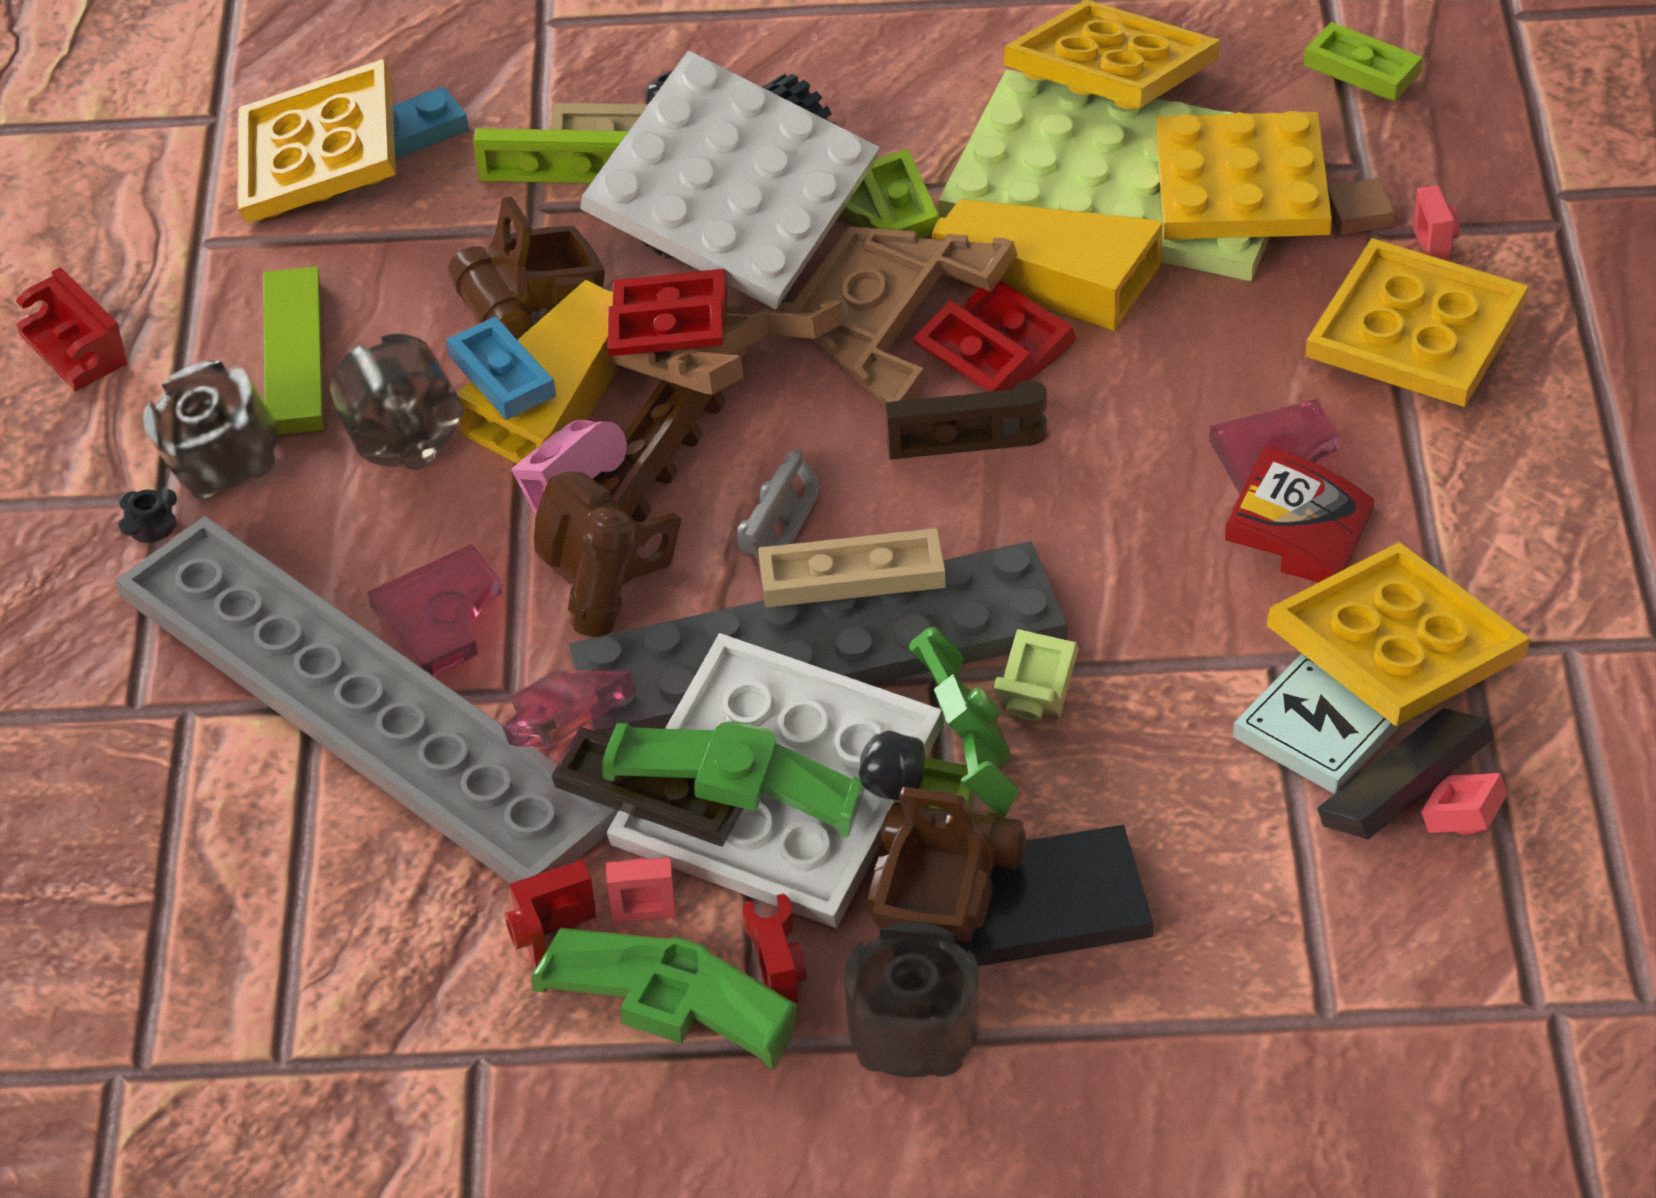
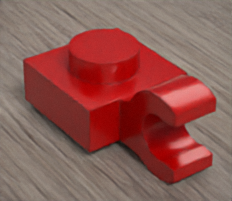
[743,893,807,1009]

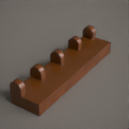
[593,380,725,522]

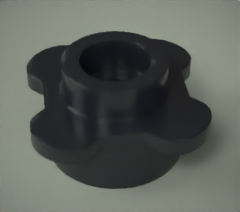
[118,488,177,543]

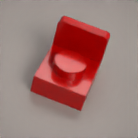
[504,859,596,968]

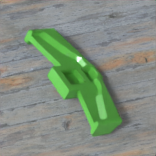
[909,627,1018,817]
[603,721,865,837]
[531,928,798,1070]

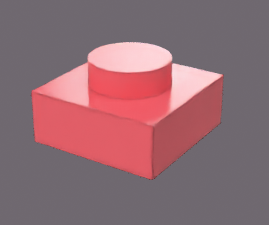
[1413,185,1460,262]
[1421,773,1508,835]
[606,857,676,923]

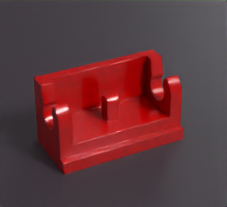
[16,267,128,392]

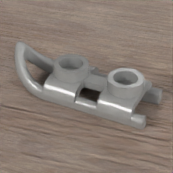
[737,449,819,563]

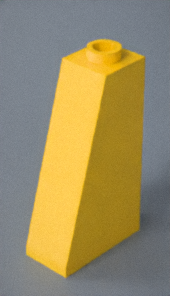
[931,199,1163,331]
[455,280,619,464]

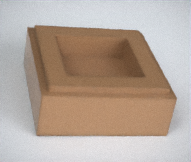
[1327,178,1395,235]

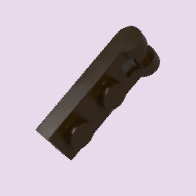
[885,380,1047,460]

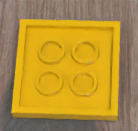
[1003,0,1220,109]
[238,59,396,224]
[1156,111,1332,239]
[1305,238,1529,407]
[1266,542,1530,727]

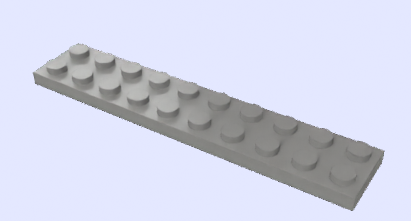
[115,516,619,883]

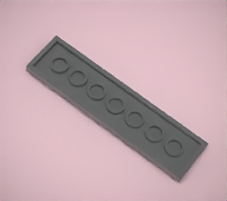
[568,541,1067,737]

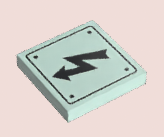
[1233,653,1402,794]

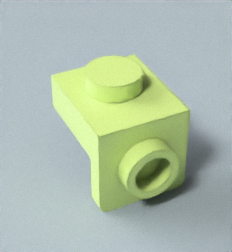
[993,629,1079,721]

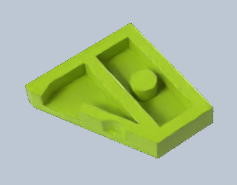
[839,148,940,238]

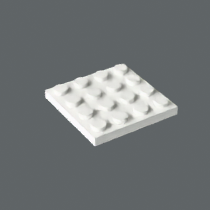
[580,50,880,310]
[606,633,945,929]

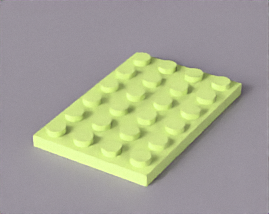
[938,69,1270,281]

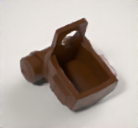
[448,197,605,340]
[534,471,681,637]
[868,787,1028,942]

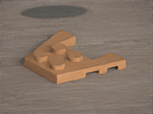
[793,226,1018,408]
[611,301,845,395]

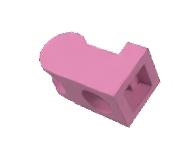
[511,420,627,516]

